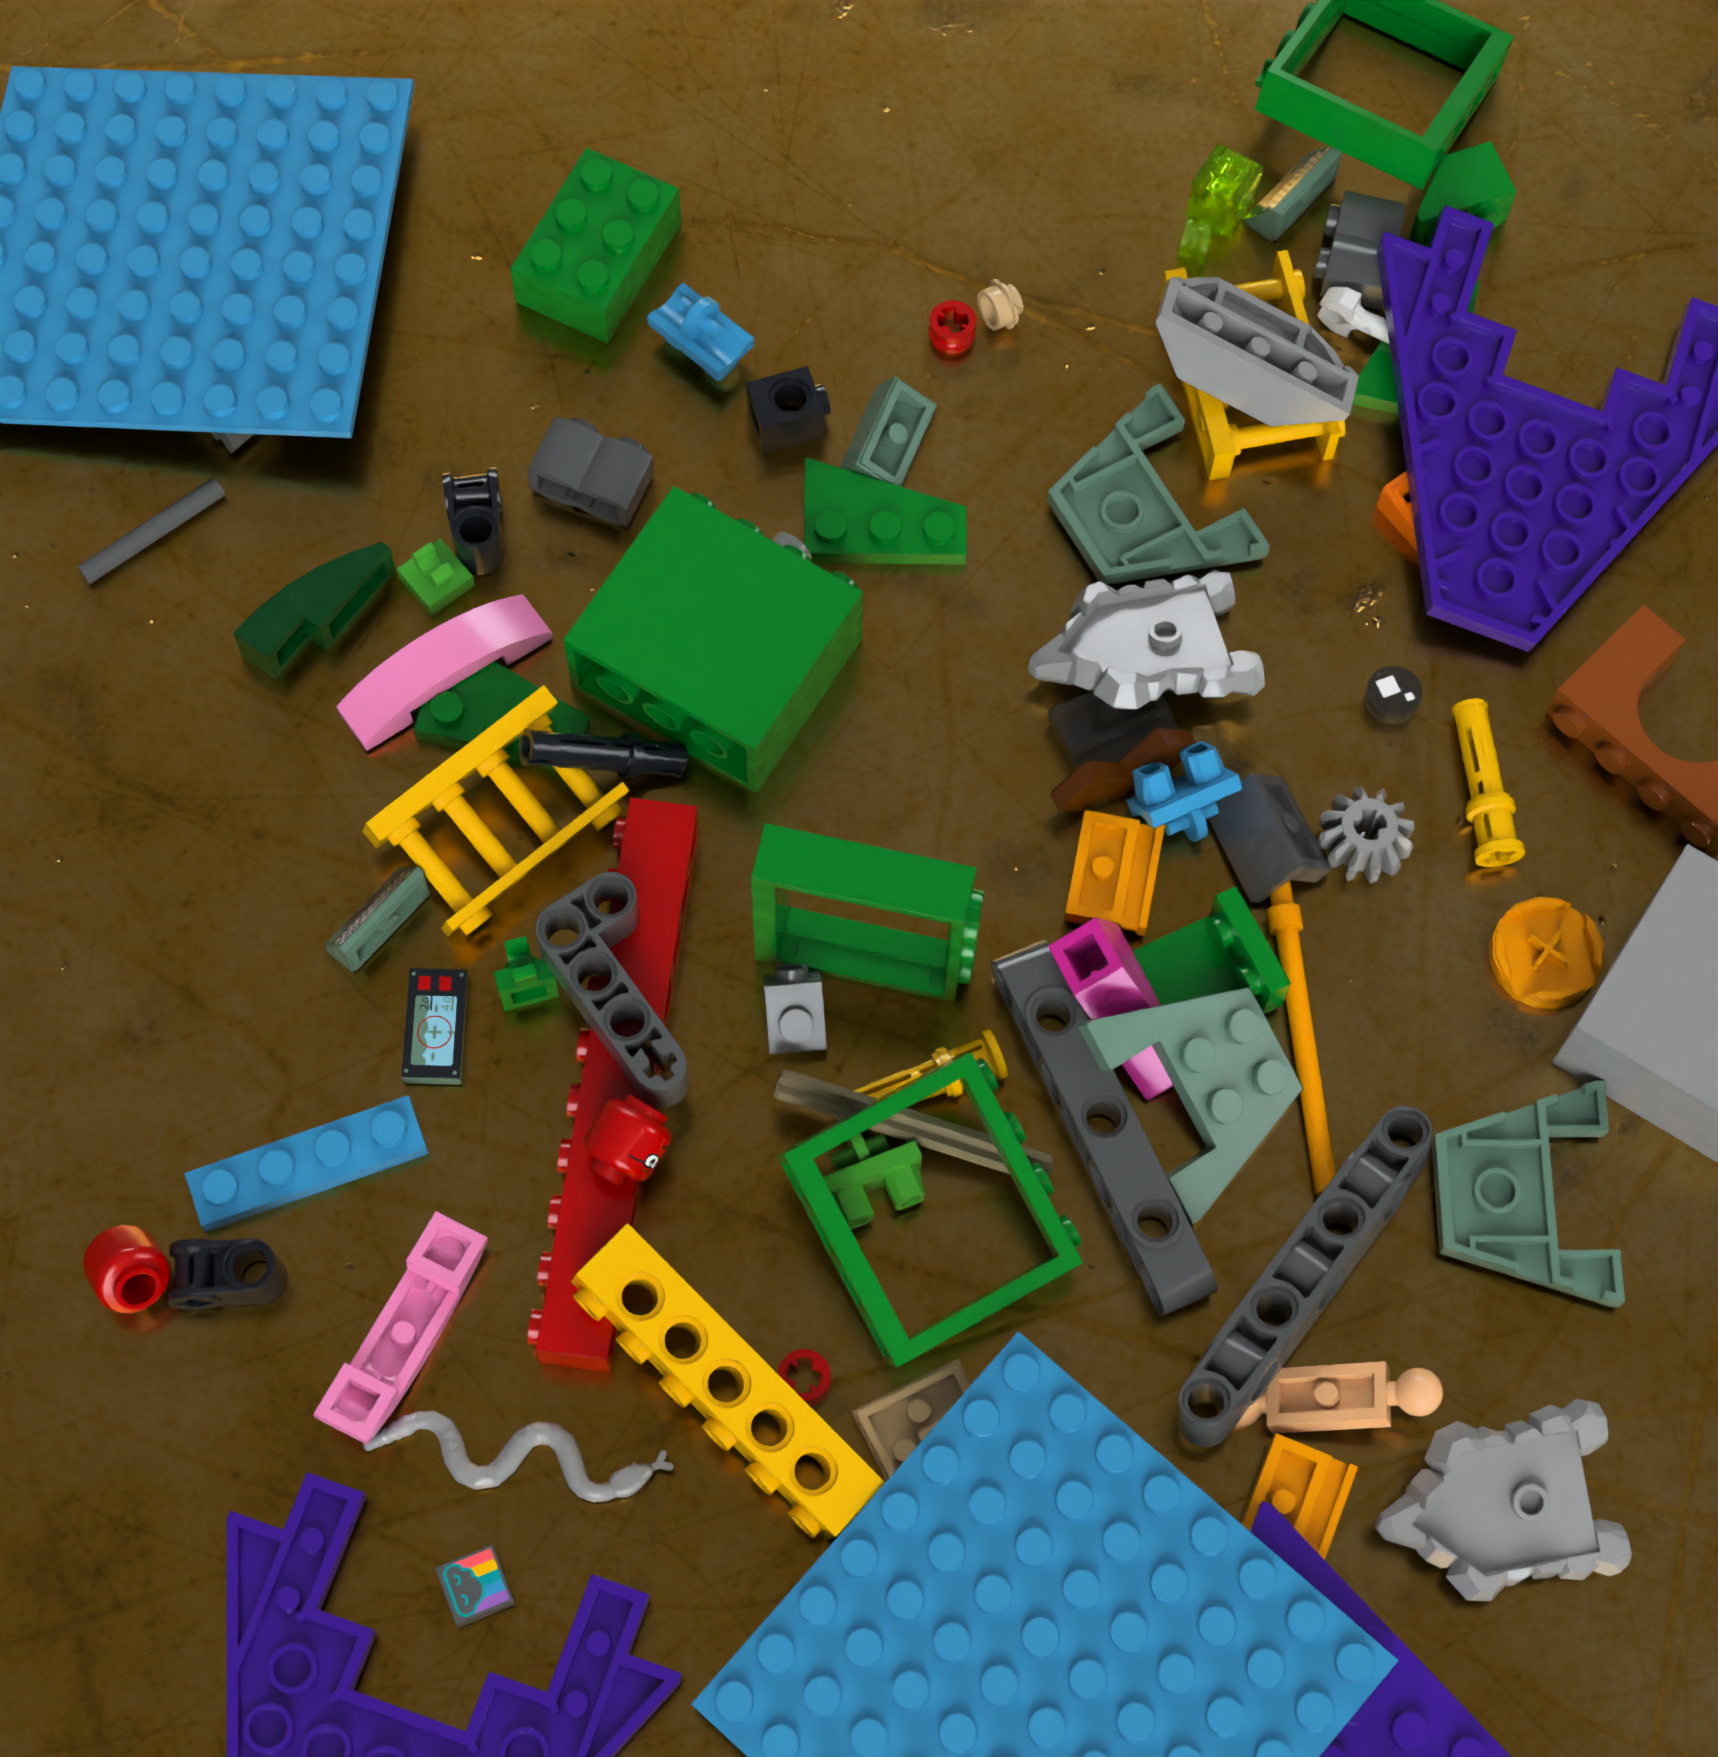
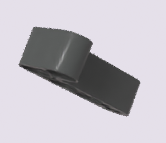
[535,872,688,1108]

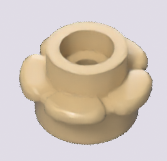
[977,279,1023,331]

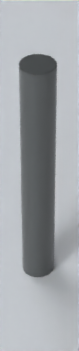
[77,477,225,585]

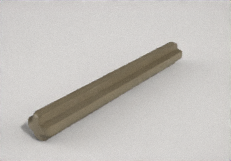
[773,1069,1054,1177]

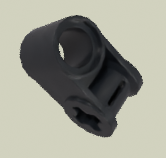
[442,467,505,575]
[168,1238,287,1310]

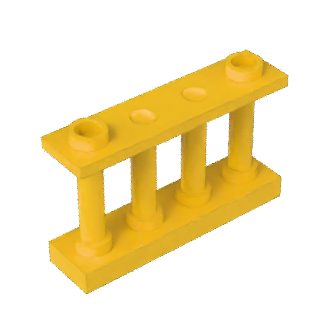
[1159,250,1345,481]
[362,685,629,937]

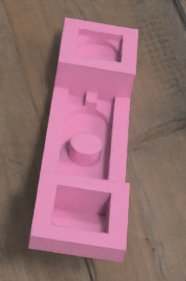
[336,594,553,751]
[314,1211,488,1445]

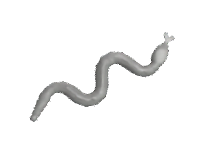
[362,1411,674,1503]

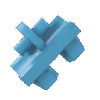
[647,282,754,381]
[1126,741,1242,842]

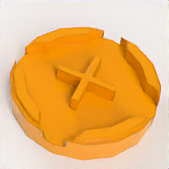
[1489,897,1604,1009]

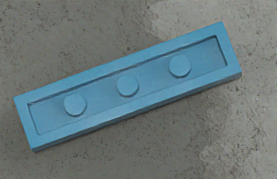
[185,1095,429,1232]

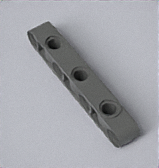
[991,939,1217,1316]
[1178,1106,1432,1447]

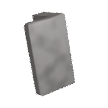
[1209,773,1332,903]

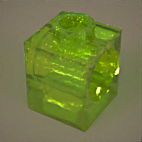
[1186,143,1264,239]

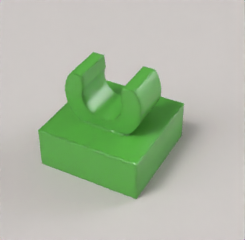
[397,538,475,617]

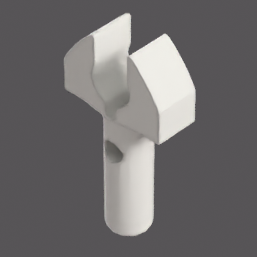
[1317,287,1389,344]

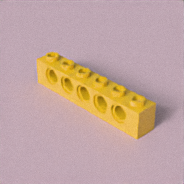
[571,1223,885,1540]

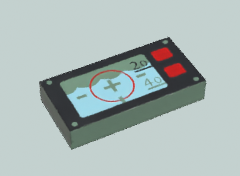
[402,968,469,1085]

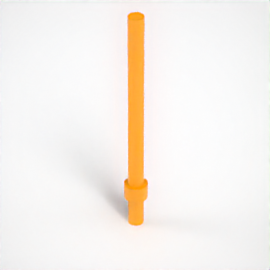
[1266,880,1336,1196]

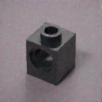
[746,366,831,454]

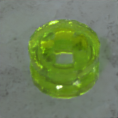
[1178,214,1215,267]

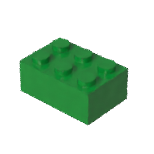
[510,147,682,344]

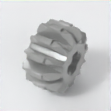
[1317,785,1415,884]

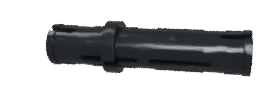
[518,729,688,778]

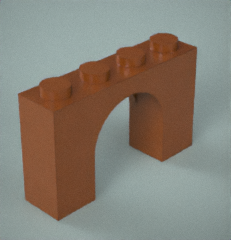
[1546,604,1718,857]

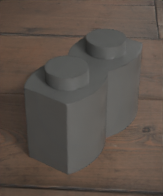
[1313,190,1407,310]
[527,417,654,527]

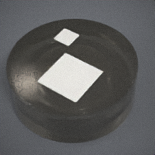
[1364,666,1422,724]

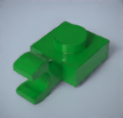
[494,935,559,1011]

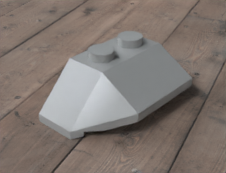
[1155,277,1359,426]

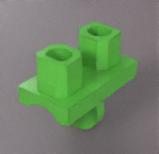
[823,1133,925,1230]

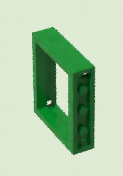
[1254,0,1514,190]
[751,823,985,1002]
[776,1052,1083,1368]

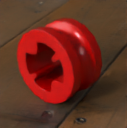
[929,300,977,353]
[777,1349,831,1407]

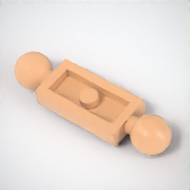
[1217,1361,1443,1434]

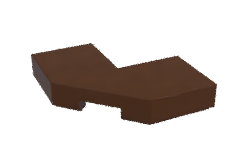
[1050,728,1196,811]

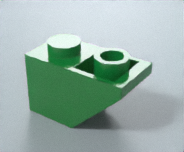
[1409,141,1517,246]

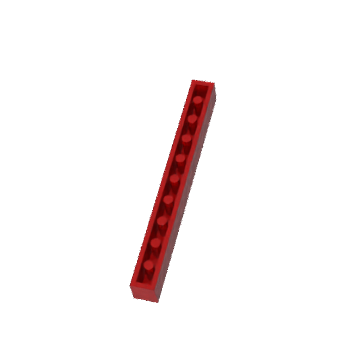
[528,798,699,1373]

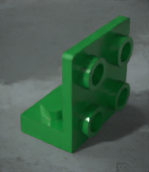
[1132,886,1291,1014]

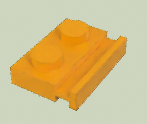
[1064,810,1165,936]
[1240,1433,1358,1560]

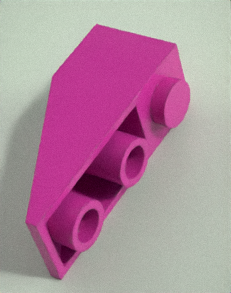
[1048,917,1173,1101]

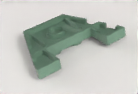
[1047,383,1270,585]
[1077,987,1303,1224]
[1431,1080,1625,1307]

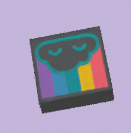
[435,1544,515,1628]

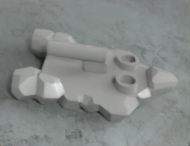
[1028,569,1265,709]
[1375,1399,1632,1601]

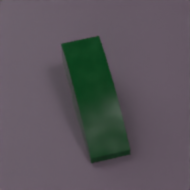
[233,542,396,680]

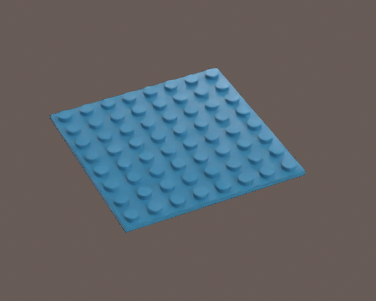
[0,66,415,438]
[691,1331,1399,1757]

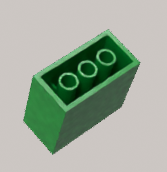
[563,486,863,793]

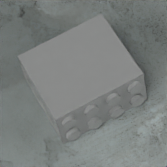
[1552,844,1718,1163]

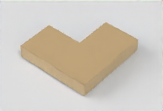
[851,1359,971,1482]

